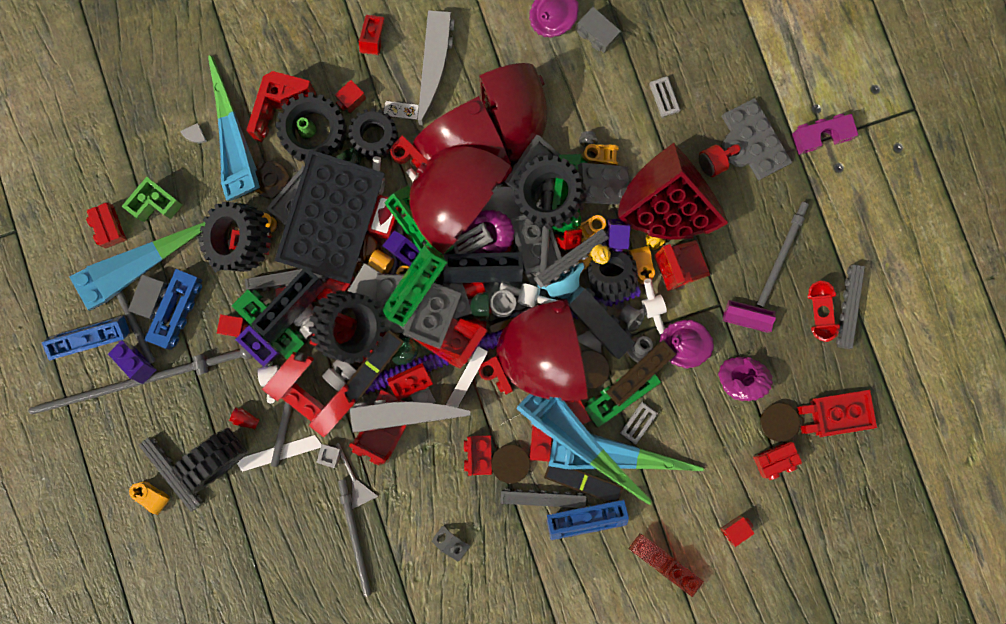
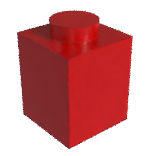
[335,80,366,113]
[217,314,249,337]
[720,515,755,547]

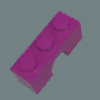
[792,113,858,155]

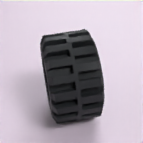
[349,108,398,160]
[588,250,638,302]

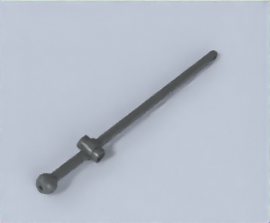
[28,347,253,414]

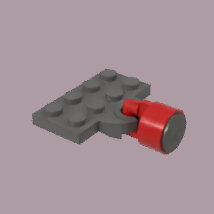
[698,98,792,181]

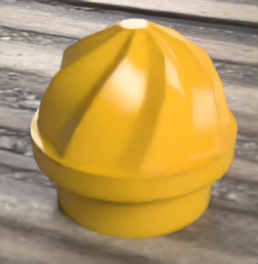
[646,234,665,250]
[591,244,611,264]

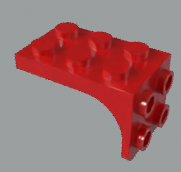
[349,390,407,466]

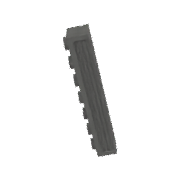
[534,229,609,288]
[836,265,865,349]
[245,269,328,292]
[139,437,203,512]
[500,488,586,508]

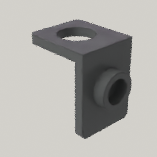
[432,526,470,561]

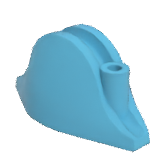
[536,262,584,299]

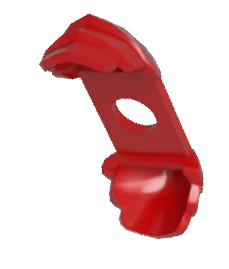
[808,280,840,342]

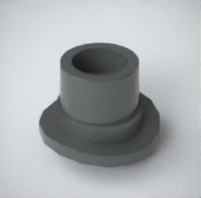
[619,305,646,332]
[627,336,653,362]

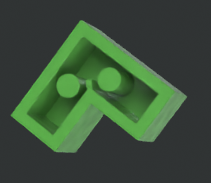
[122,177,183,222]

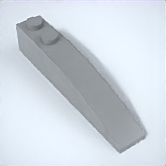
[418,10,455,126]
[350,400,471,432]

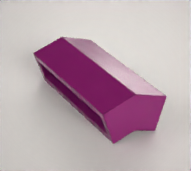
[722,300,776,333]

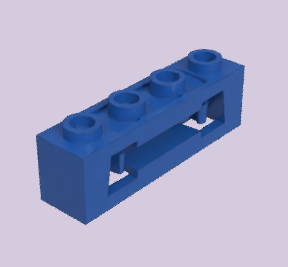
[145,269,202,350]
[41,315,130,360]
[547,500,629,540]

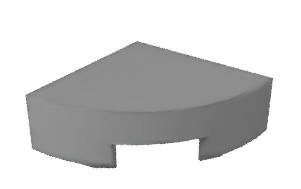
[180,123,207,143]

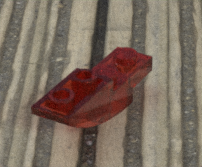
[628,533,704,597]

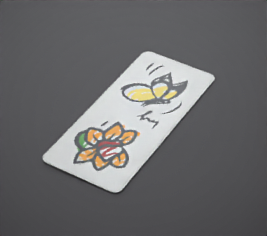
[384,101,419,119]

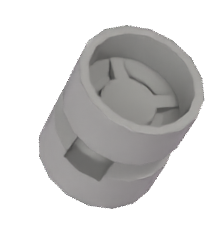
[491,290,516,318]
[293,304,316,340]
[322,360,357,391]

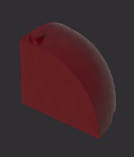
[479,63,547,166]
[413,96,513,185]
[618,143,728,240]
[409,146,511,254]
[496,299,588,401]

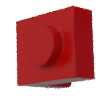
[554,228,582,250]

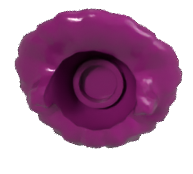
[529,0,579,38]
[461,210,515,253]
[659,320,714,369]
[718,357,773,401]

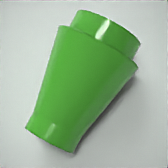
[297,118,316,138]

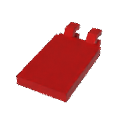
[797,390,877,437]

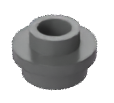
[579,131,598,147]

